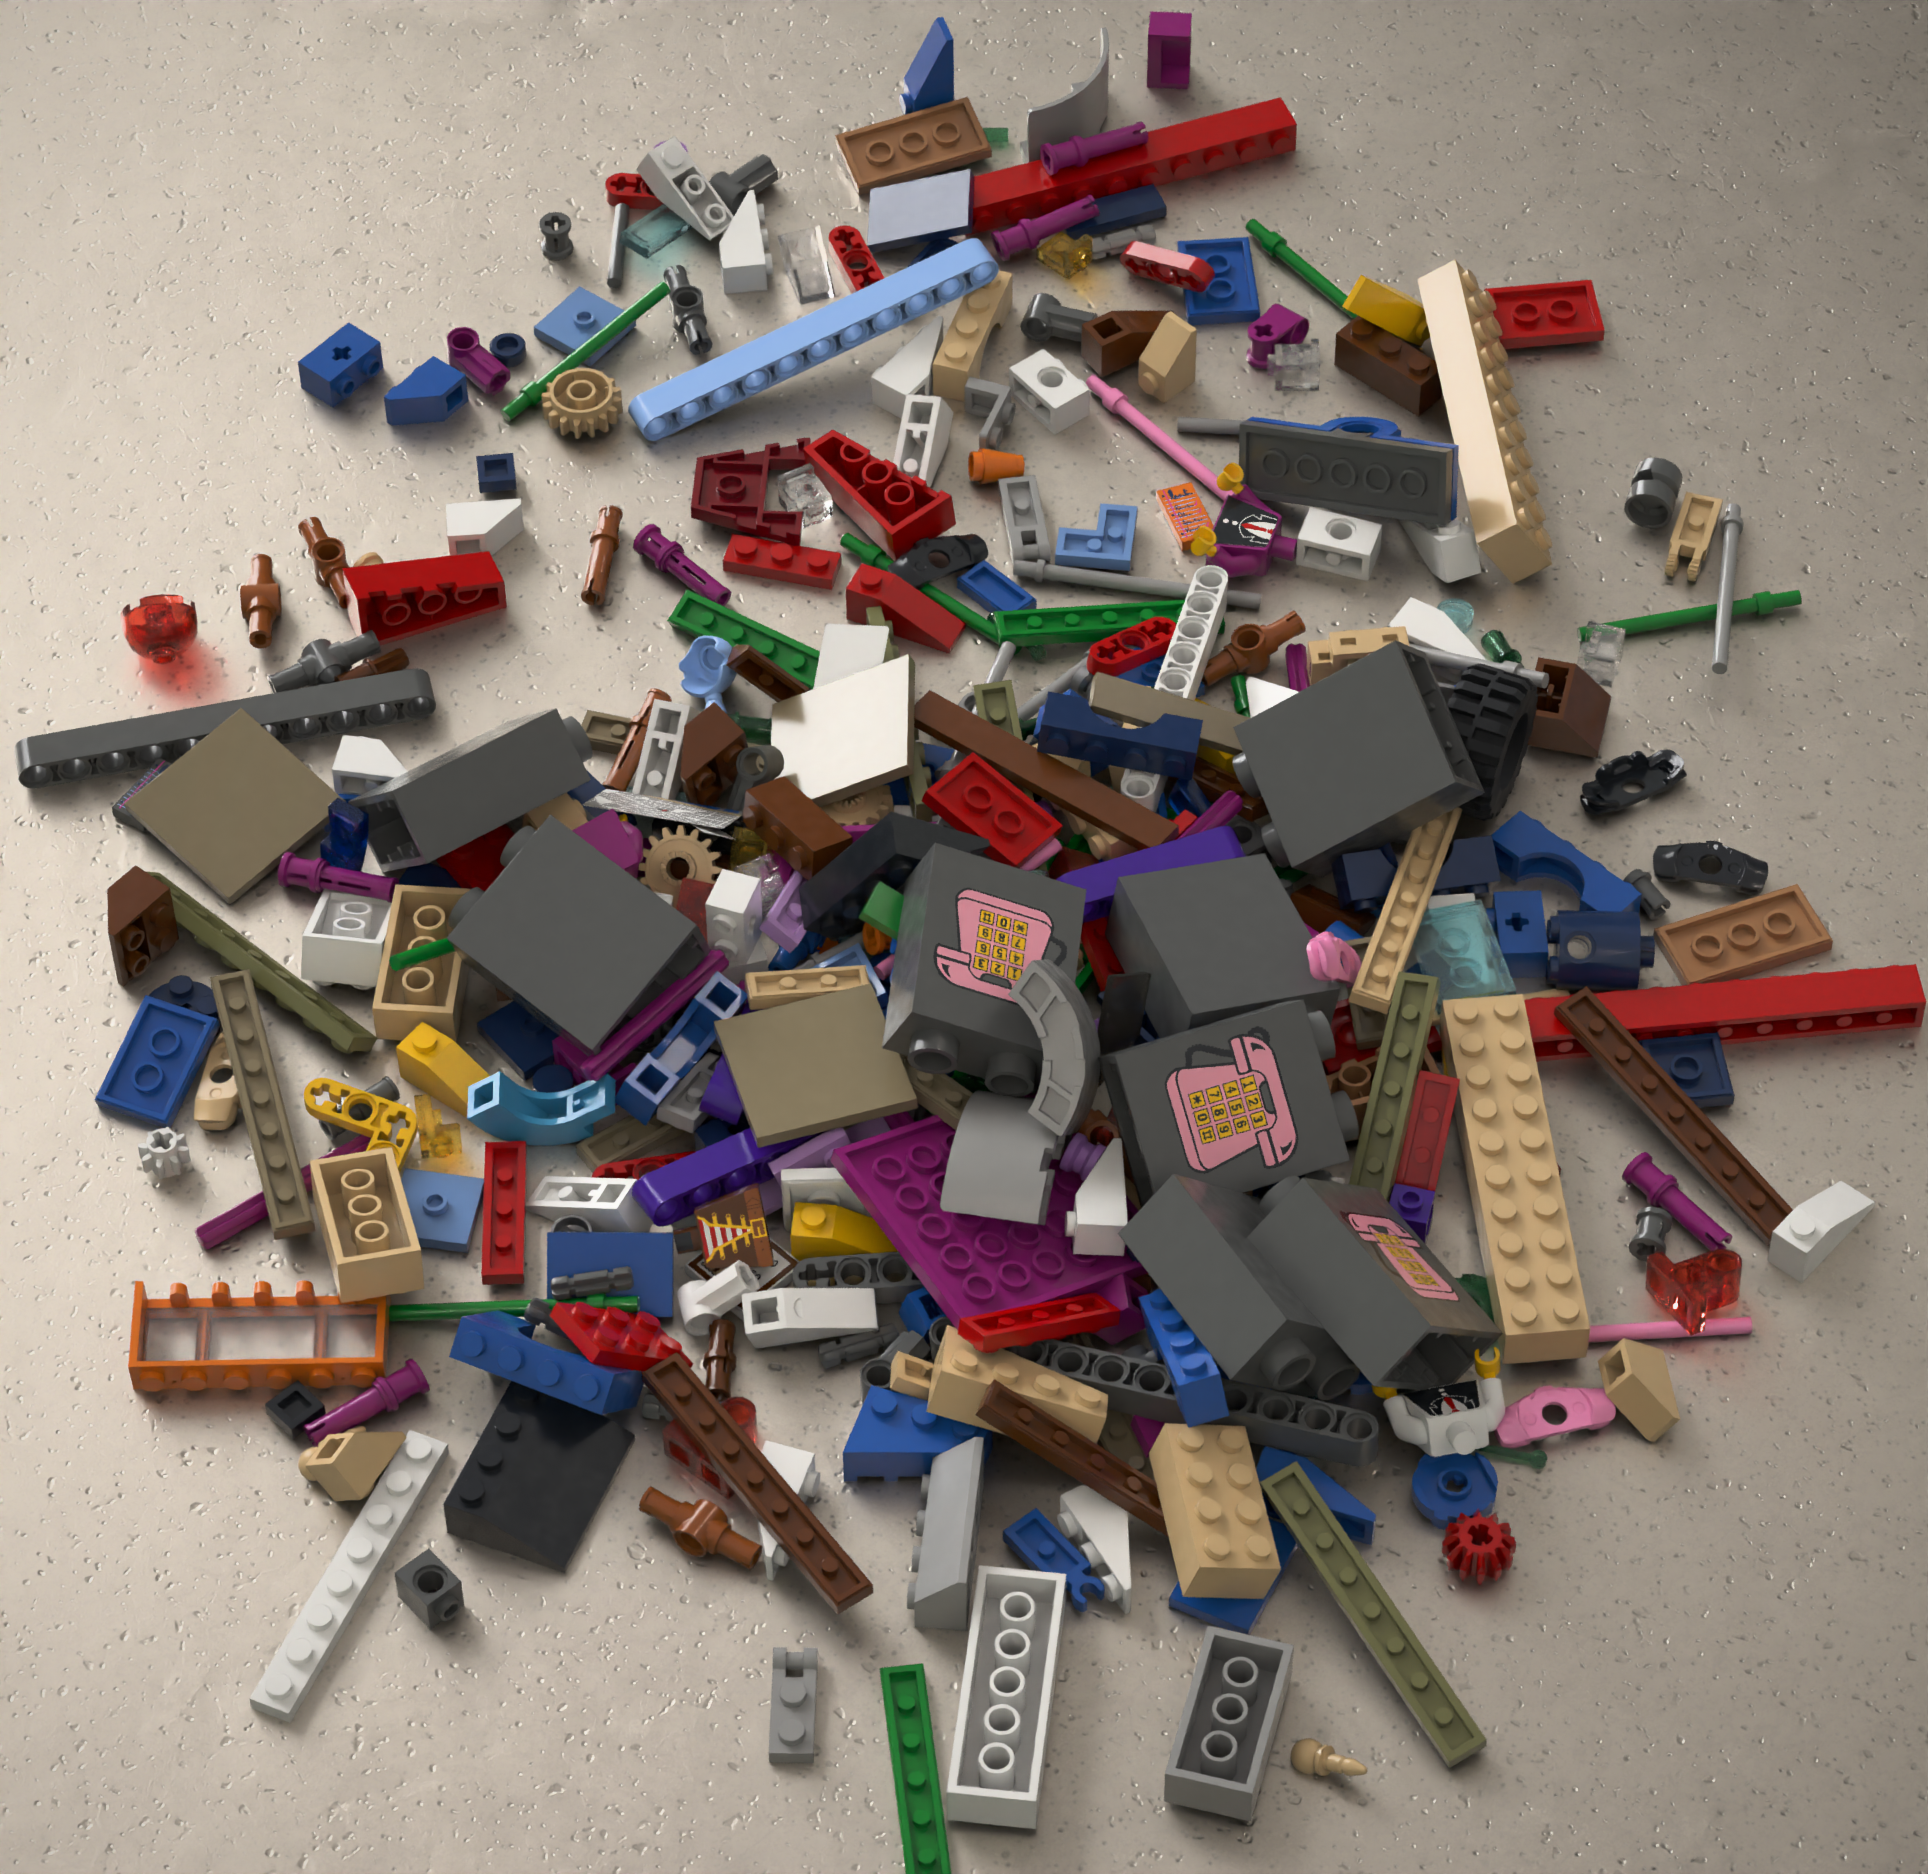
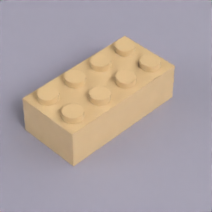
[372,884,471,1042]
[310,1147,425,1303]
[1149,1423,1281,1599]

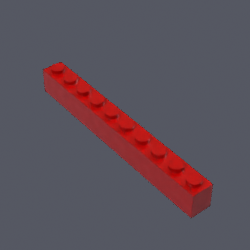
[965,97,1297,236]
[1524,964,1926,1062]

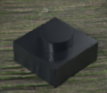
[265,1380,326,1439]

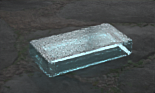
[620,204,692,259]

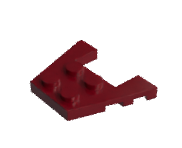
[691,438,811,546]

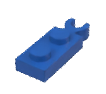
[1003,1508,1105,1613]

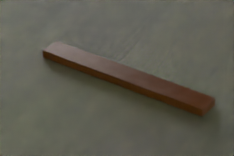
[914,690,1179,851]
[1554,986,1793,1246]
[642,1352,873,1615]

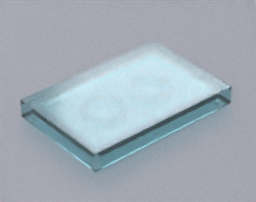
[1412,900,1517,1015]

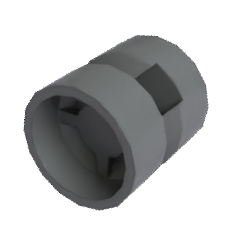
[1624,457,1683,529]

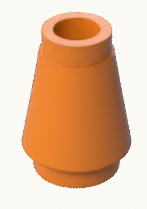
[968,448,1025,485]

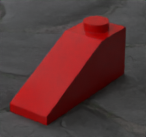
[845,563,965,654]

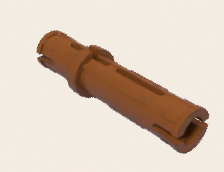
[581,505,623,606]
[602,688,672,792]

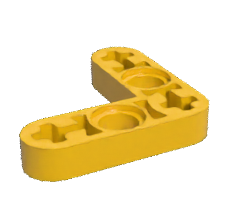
[304,1078,418,1174]

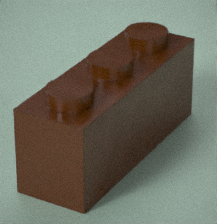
[1334,316,1442,417]
[742,776,853,881]

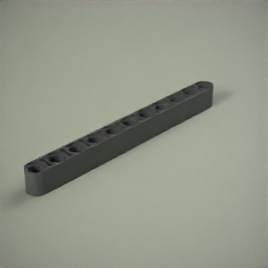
[14,668,436,789]
[929,1316,1379,1467]

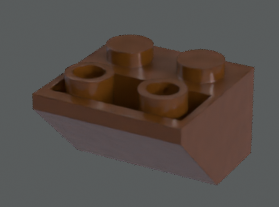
[1528,657,1611,758]
[680,702,748,806]
[107,865,179,987]

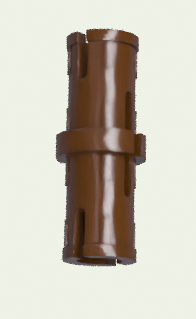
[703,1319,737,1403]

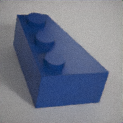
[843,1385,993,1481]

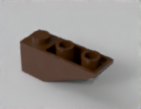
[1081,310,1175,377]

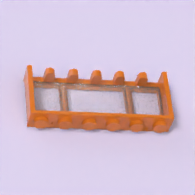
[128,1280,391,1392]

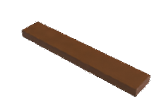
[975,1380,1169,1538]

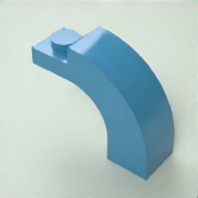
[467,1071,616,1146]

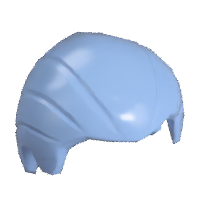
[679,636,737,714]

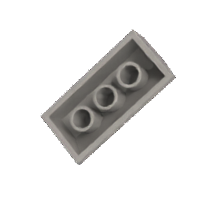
[907,1437,984,1631]

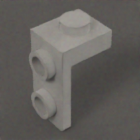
[965,377,1016,450]

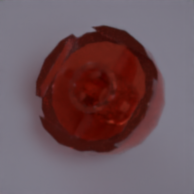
[120,594,198,664]

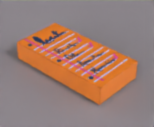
[1156,482,1214,551]

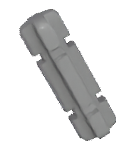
[1087,224,1156,260]

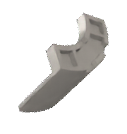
[1020,27,1109,164]
[1008,959,1101,1137]
[940,1090,1072,1225]

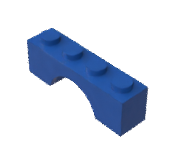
[1492,811,1642,913]
[615,971,748,1126]
[1138,1289,1230,1428]

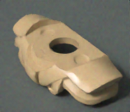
[194,1032,242,1130]

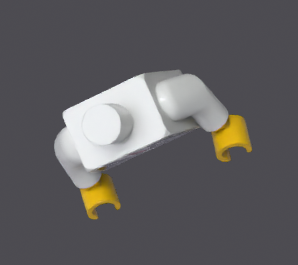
[1372,1347,1505,1457]

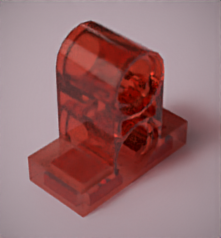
[1645,1249,1742,1335]
[662,1396,758,1500]

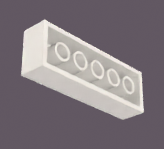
[947,1565,1066,1829]

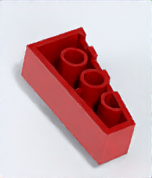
[342,551,507,646]

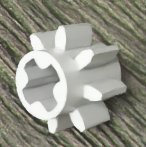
[138,1127,191,1179]

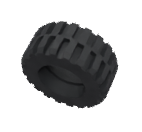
[1447,663,1538,821]

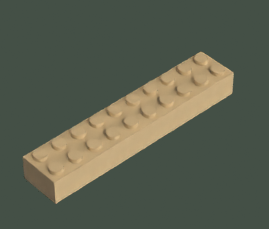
[1417,260,1553,584]
[1439,994,1590,1364]

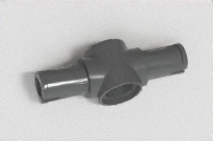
[663,265,713,355]
[267,630,381,693]

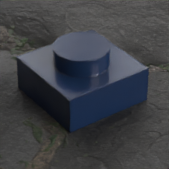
[476,453,517,493]

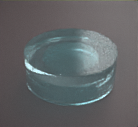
[1437,598,1474,634]

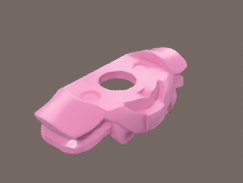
[1306,931,1362,988]
[1494,1385,1616,1449]

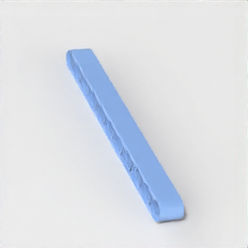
[628,238,999,441]

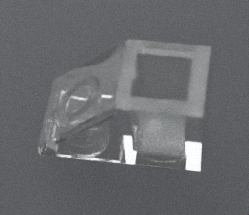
[778,226,836,305]

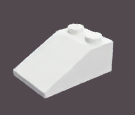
[301,889,392,990]

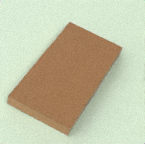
[835,97,992,196]
[1653,884,1833,985]

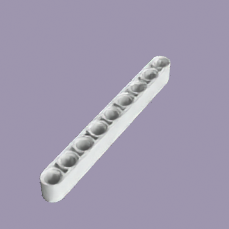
[1120,565,1228,813]

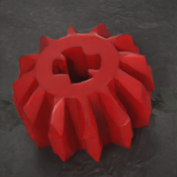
[1442,1509,1516,1586]

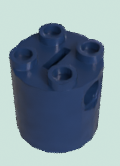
[1546,910,1655,991]

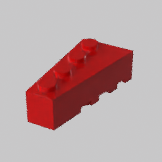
[803,429,956,561]

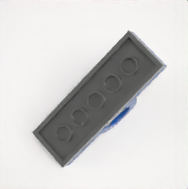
[1239,417,1459,526]

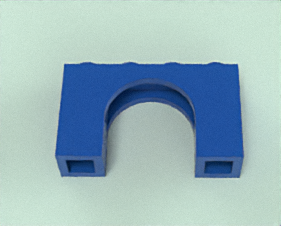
[449,1310,644,1415]

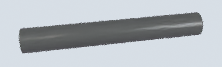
[607,203,629,288]

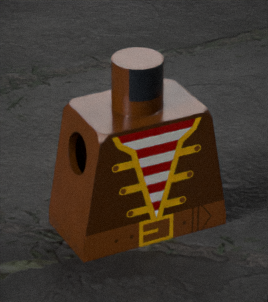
[673,1183,774,1268]

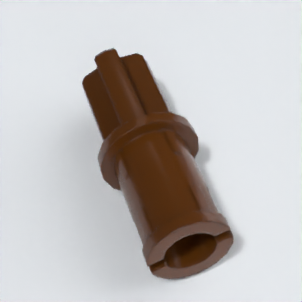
[334,648,410,682]

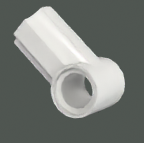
[677,1260,760,1336]

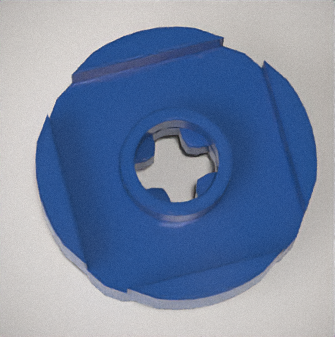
[1411,1452,1498,1530]

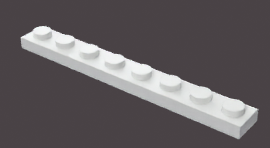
[249,1430,449,1723]

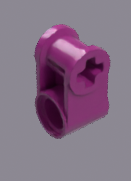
[1246,304,1310,369]

